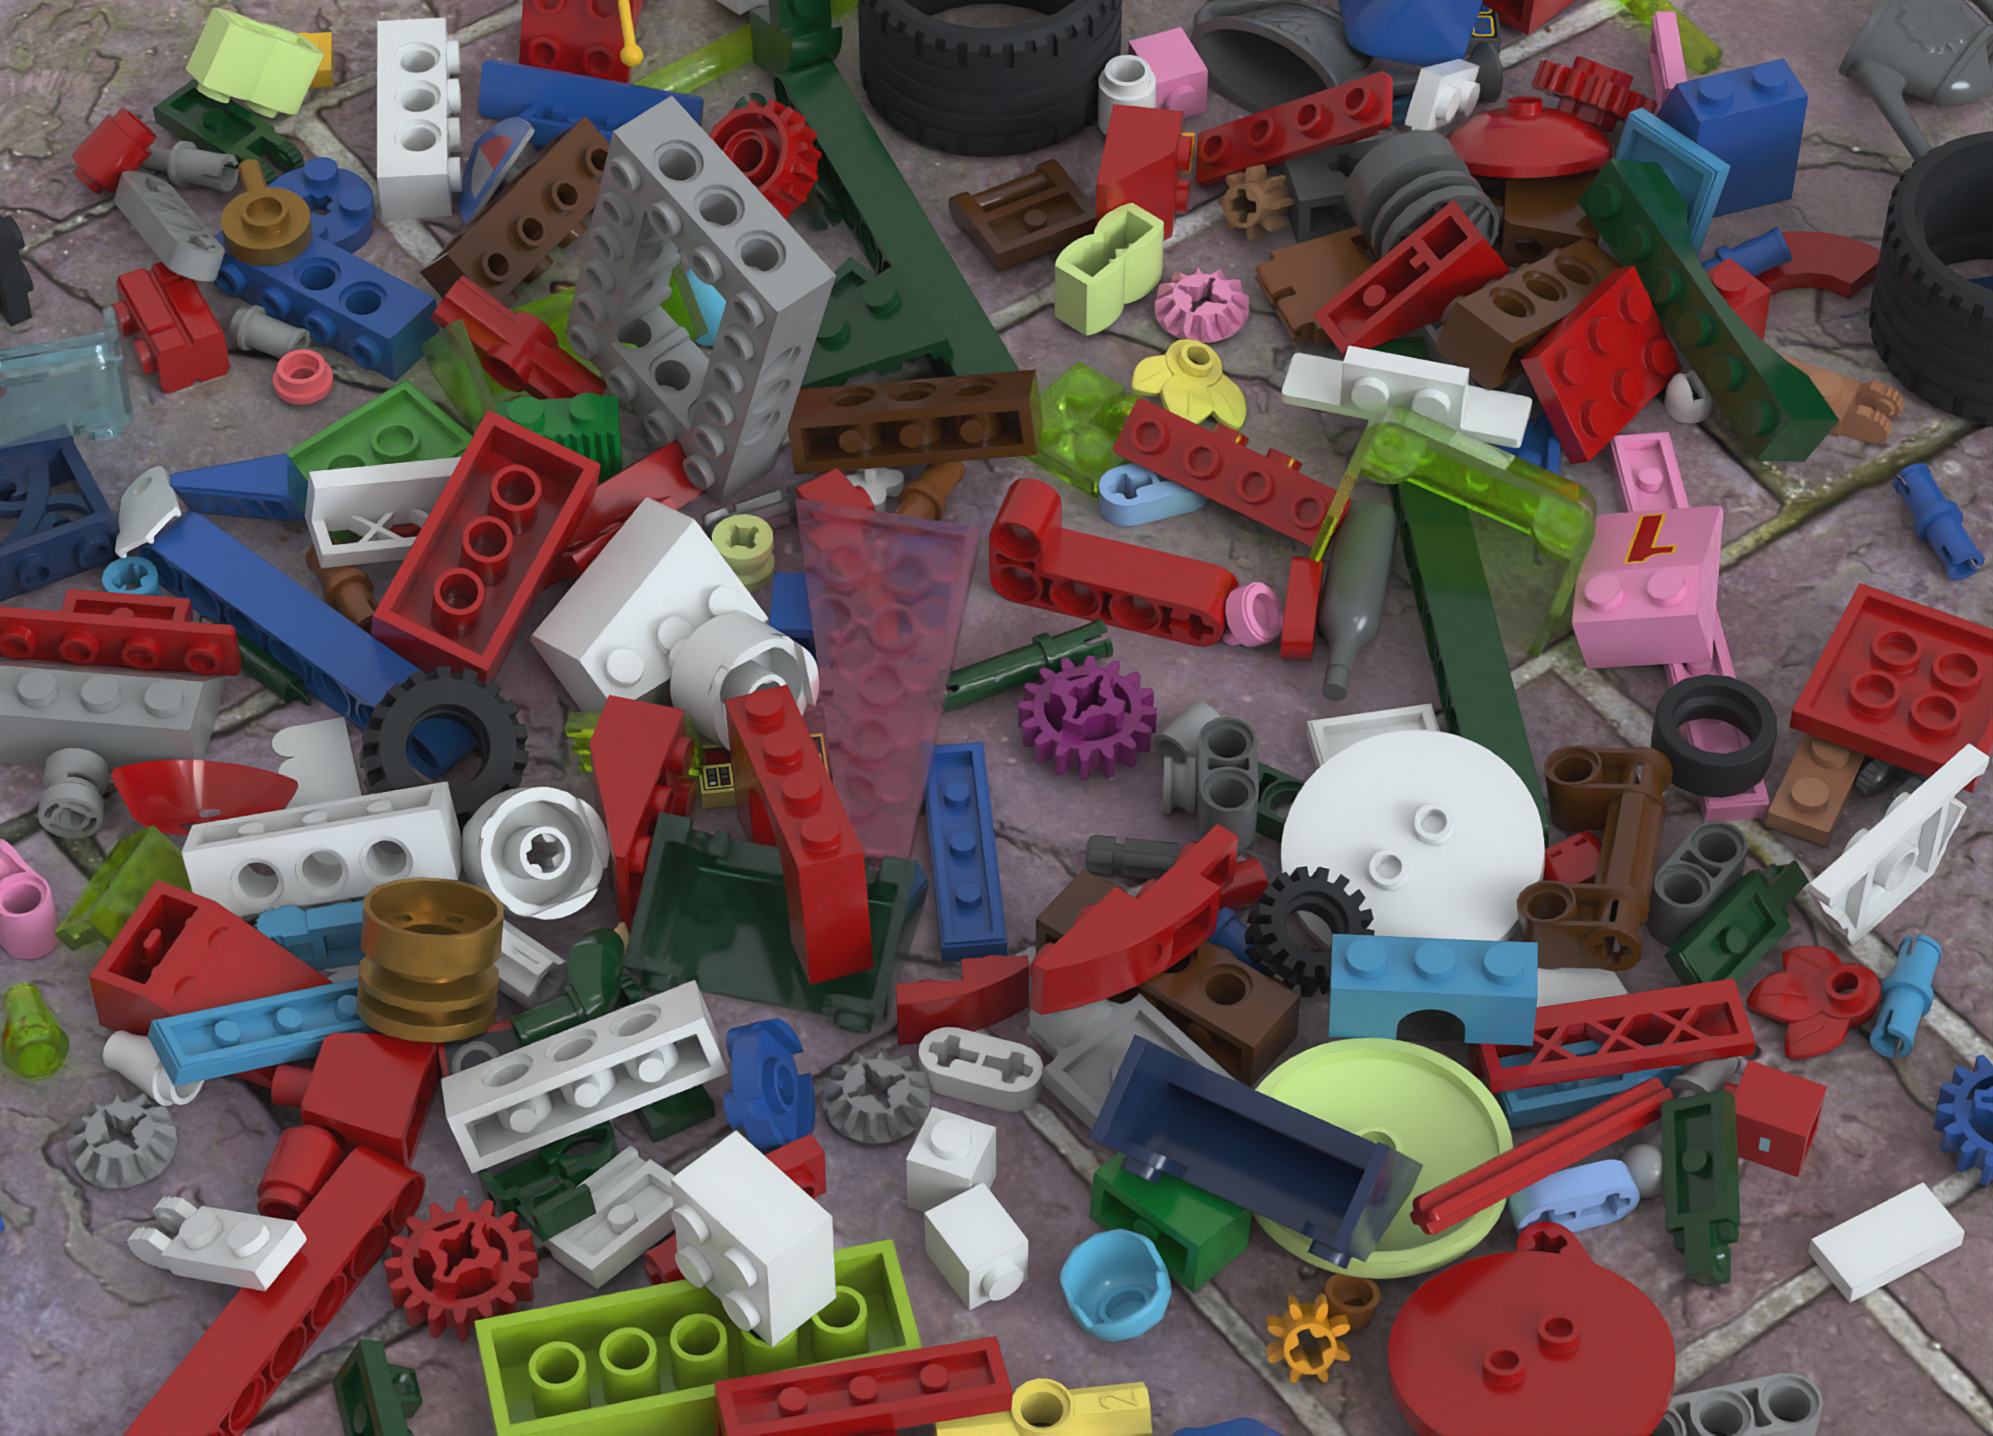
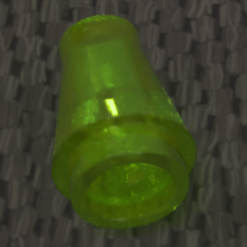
[2,983,69,1080]

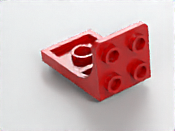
[519,0,644,83]

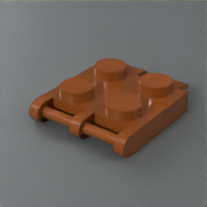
[1255,227,1379,346]

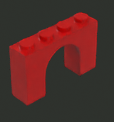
[724,685,874,985]

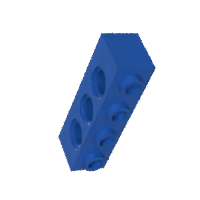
[214,230,441,382]

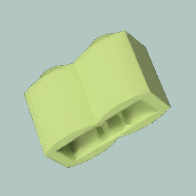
[185,8,324,118]
[1054,203,1164,336]

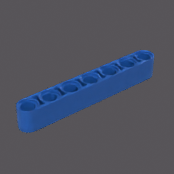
[139,511,479,780]

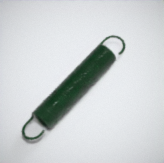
[199,615,312,706]

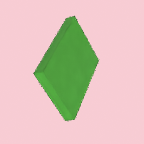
[283,379,472,544]

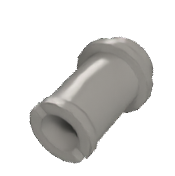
[229,305,310,359]

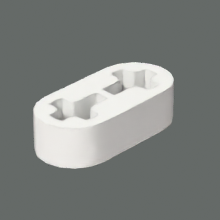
[918,1027,1043,1112]

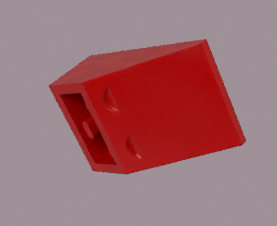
[589,695,697,940]
[89,880,334,1089]

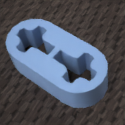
[1098,463,1209,527]
[1505,1159,1640,1236]

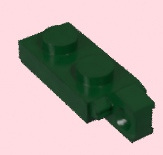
[1664,861,1809,986]
[1661,1089,1741,1287]

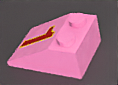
[1572,505,1723,669]

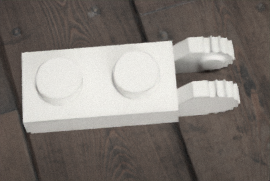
[127,1196,307,1291]

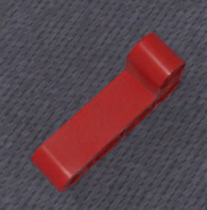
[989,478,1239,647]

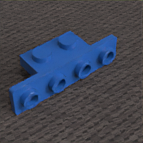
[478,59,704,152]

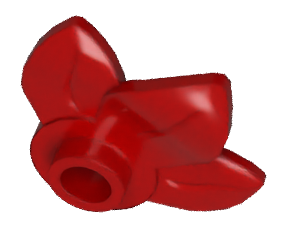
[1746,945,1882,1060]

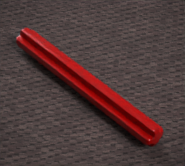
[1409,1078,1674,1236]

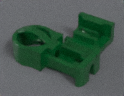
[477,1120,620,1242]

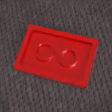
[1520,266,1683,464]

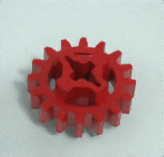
[1531,56,1658,133]
[385,1197,539,1341]

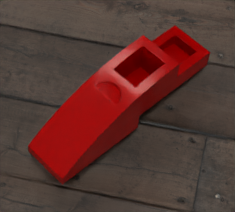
[1029,824,1239,1015]

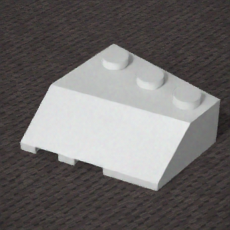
[530,497,768,729]

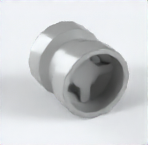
[38,748,109,839]

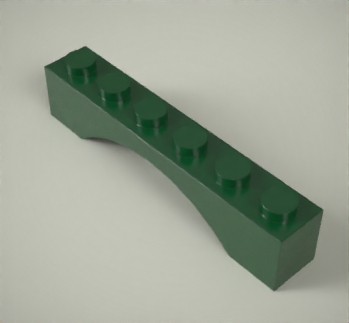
[1577,159,1839,462]

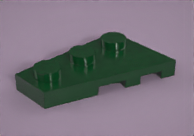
[800,265,954,389]

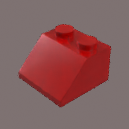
[1096,104,1192,241]

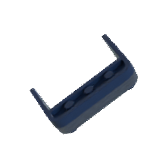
[1089,1034,1423,1269]

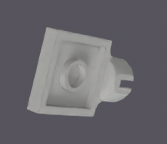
[1026,993,1234,1153]

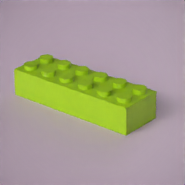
[474,1239,922,1436]

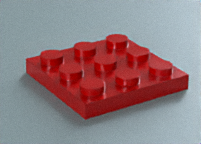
[1789,583,1993,793]

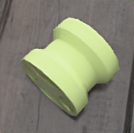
[712,514,775,592]

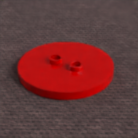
[1388,1251,1676,1436]

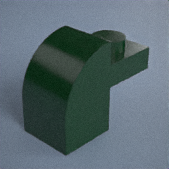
[749,0,842,76]

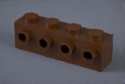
[420,116,610,309]

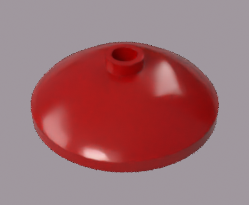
[1445,96,1613,178]

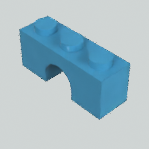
[1328,934,1538,1046]

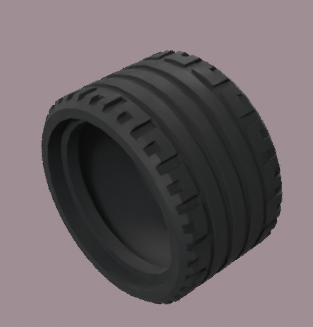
[858,0,1122,157]
[1869,131,1993,426]

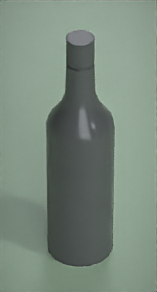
[1318,499,1399,701]

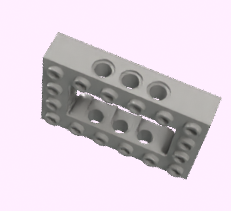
[565,96,836,505]

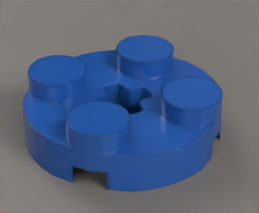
[267,157,376,254]
[724,1018,815,1155]

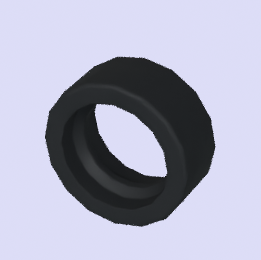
[1651,674,1777,798]

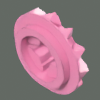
[1154,266,1249,343]

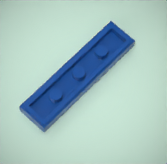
[919,742,1008,962]

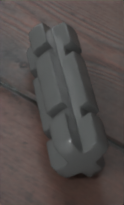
[702,480,809,542]
[1085,835,1181,880]

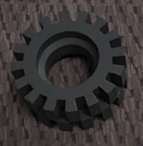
[1244,866,1375,997]

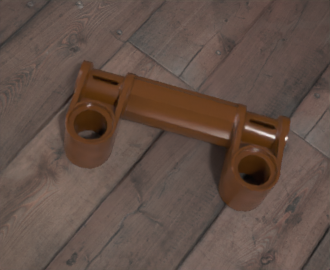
[1517,745,1673,972]

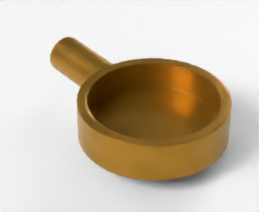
[221,159,313,266]

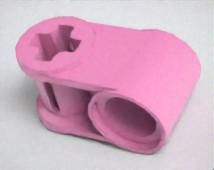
[0,839,61,960]

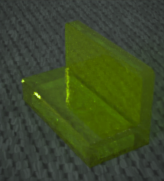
[55,825,193,951]

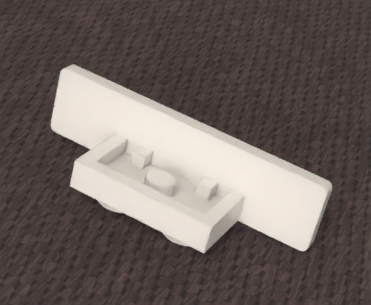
[1281,346,1532,448]

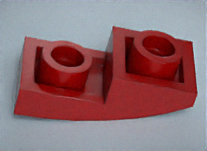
[896,955,1029,1045]

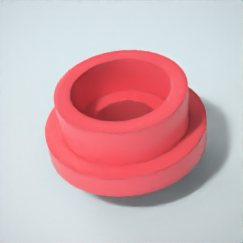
[273,349,334,405]

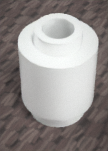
[1098,55,1156,136]

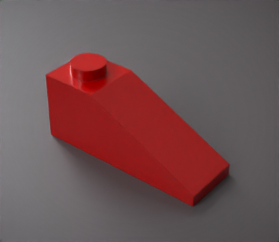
[1313,200,1511,356]

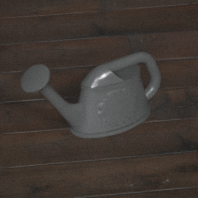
[1190,0,1503,114]
[1839,0,1993,161]

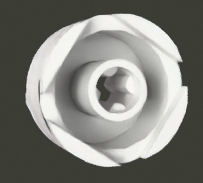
[669,610,819,751]
[462,787,610,920]

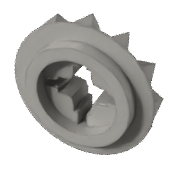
[823,1047,931,1144]
[66,1091,177,1189]

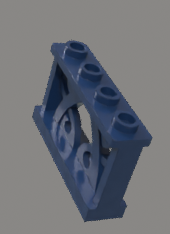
[0,420,120,602]

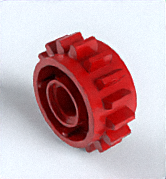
[709,99,821,219]

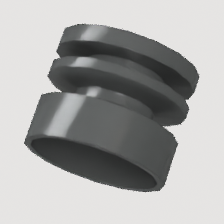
[1344,130,1500,260]

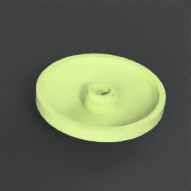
[1252,1038,1513,1279]

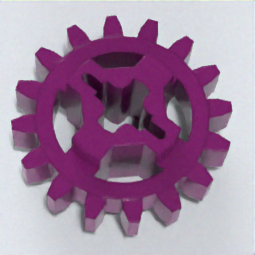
[1018,656,1157,780]

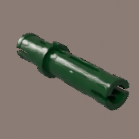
[923,618,1113,717]

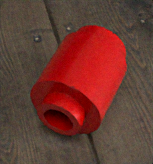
[71,107,157,195]
[257,1124,345,1221]

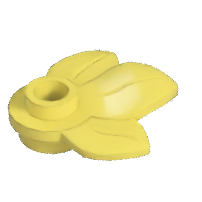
[1131,339,1247,431]

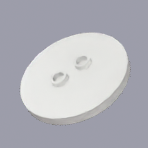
[1281,730,1545,950]

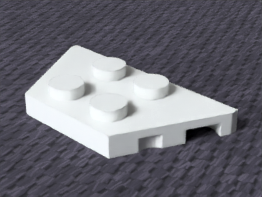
[1808,743,1990,947]

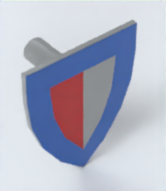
[458,116,535,225]

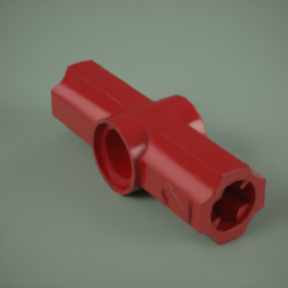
[430,275,607,400]

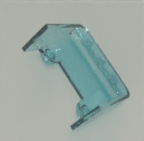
[0,307,135,448]

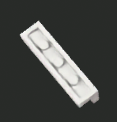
[305,457,461,568]

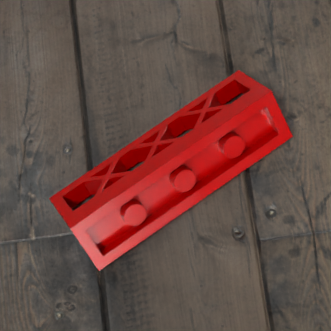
[1467,979,1756,1093]
[714,1336,1013,1436]

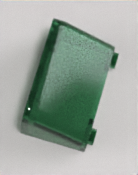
[623,812,929,1034]

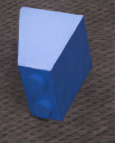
[1656,58,1808,218]

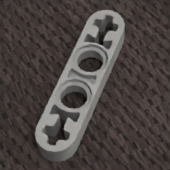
[114,171,225,282]

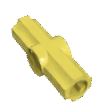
[933,1378,1153,1436]

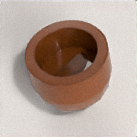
[1323,1273,1380,1334]

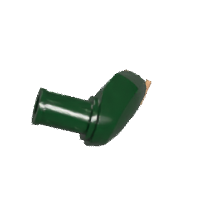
[509,922,635,1048]

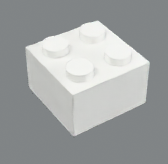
[671,1131,836,1347]

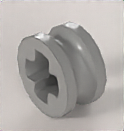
[1162,756,1196,815]

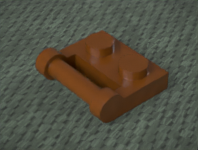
[948,159,1096,271]

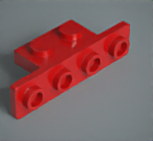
[1196,71,1393,187]
[1113,398,1351,553]
[542,441,703,592]
[0,589,241,676]

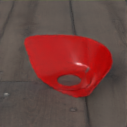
[111,759,298,836]

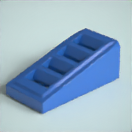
[170,453,308,521]

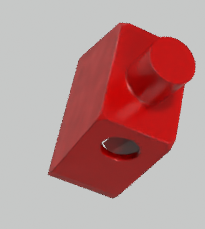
[271,1033,441,1168]

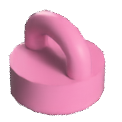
[1221,582,1284,647]

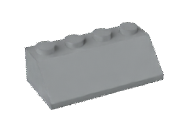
[0,658,226,773]

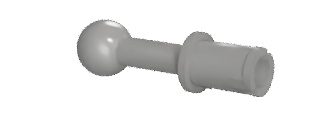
[140,141,239,192]
[1619,1036,1743,1198]

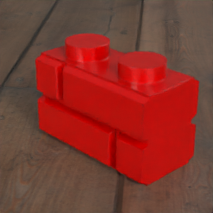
[111,262,230,394]

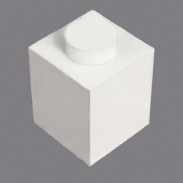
[906,1107,996,1213]
[924,1182,1028,1311]

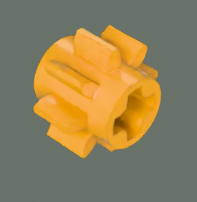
[1265,1294,1351,1384]

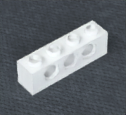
[377,17,463,220]
[181,782,463,922]
[441,980,728,1173]

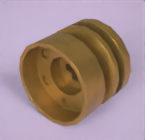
[356,877,504,1043]

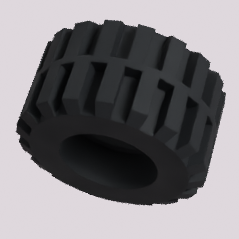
[360,666,529,835]

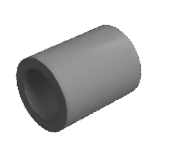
[1154,701,1221,764]

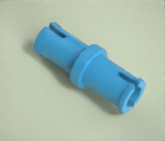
[1870,934,1942,1059]

